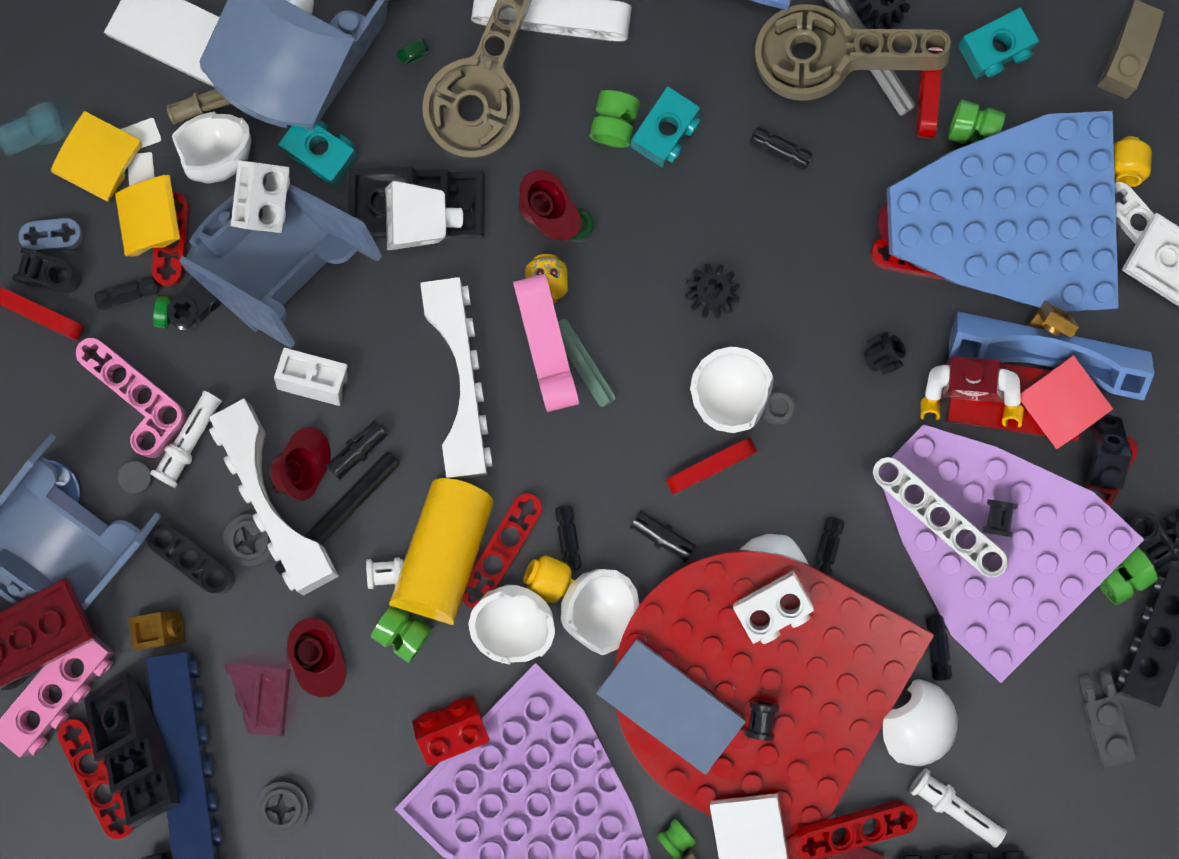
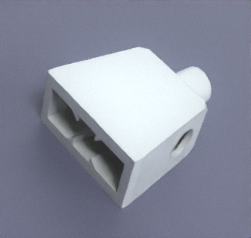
[385,181,463,250]

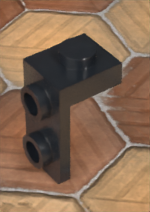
[1088,414,1132,488]

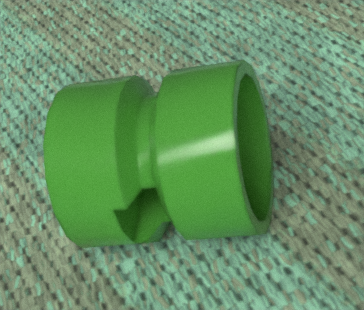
[589,90,640,148]
[947,99,1005,145]
[1099,547,1158,606]
[370,606,433,663]

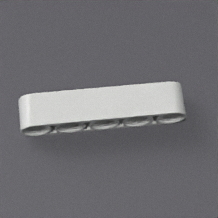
[471,0,632,41]
[873,457,1008,577]

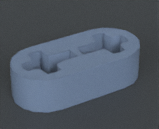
[18,218,84,253]

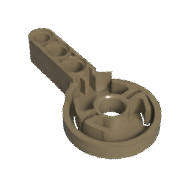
[422,0,532,158]
[755,4,951,101]

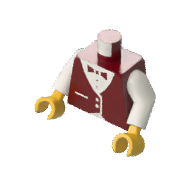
[920,357,1024,427]

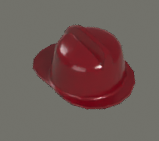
[518,170,581,241]
[270,427,330,501]
[286,618,347,698]

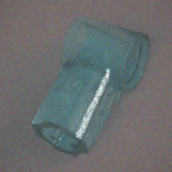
[0,102,66,156]

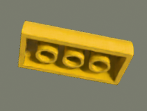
[389,478,494,625]

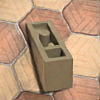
[1097,0,1165,99]

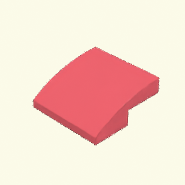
[1020,355,1113,449]

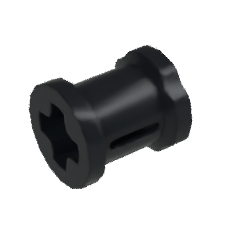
[982,499,1018,537]
[744,700,779,741]

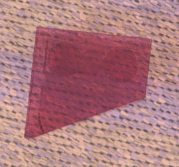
[225,663,291,736]

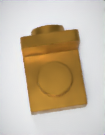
[1027,301,1079,338]
[128,610,185,651]

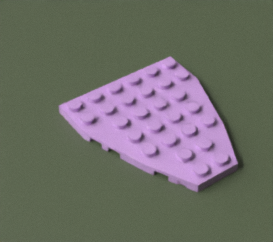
[880,425,1144,683]
[395,663,651,859]

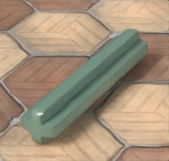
[558,319,616,407]

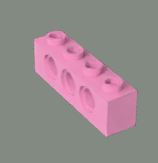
[0,635,116,758]

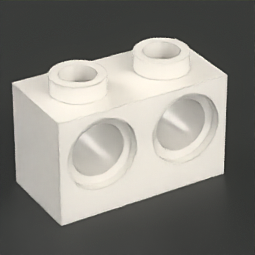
[231,160,290,233]
[733,571,814,644]

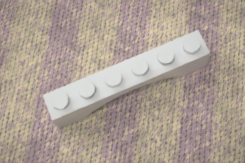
[420,277,493,480]
[209,399,339,596]

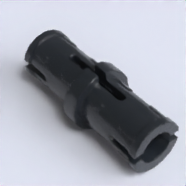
[326,420,388,480]
[630,510,697,563]

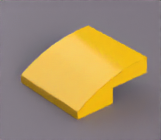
[51,111,142,202]
[115,175,180,256]

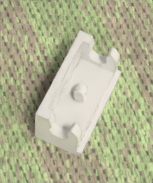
[274,348,348,406]

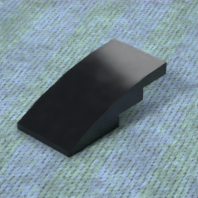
[348,167,485,238]
[84,673,181,827]

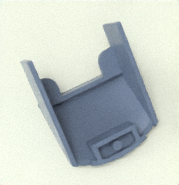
[199,0,388,130]
[180,176,382,348]
[0,433,161,611]

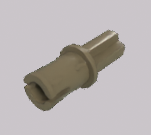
[166,89,231,125]

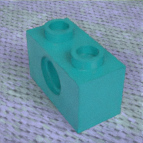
[958,7,1039,79]
[631,86,701,168]
[278,120,358,189]

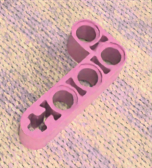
[513,274,579,412]
[76,338,188,458]

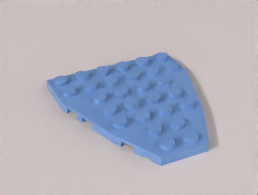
[887,111,1119,312]

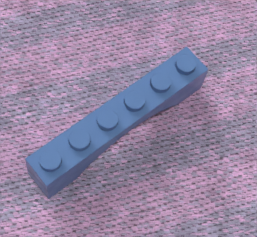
[949,311,1155,400]

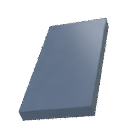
[596,639,746,775]

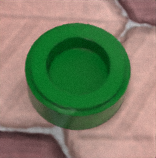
[153,295,173,329]

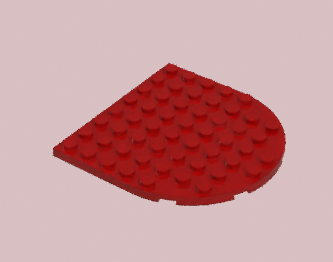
[615,550,934,859]

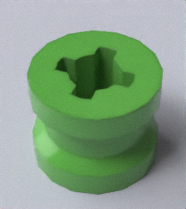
[656,818,698,859]

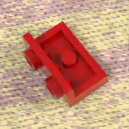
[412,696,490,766]

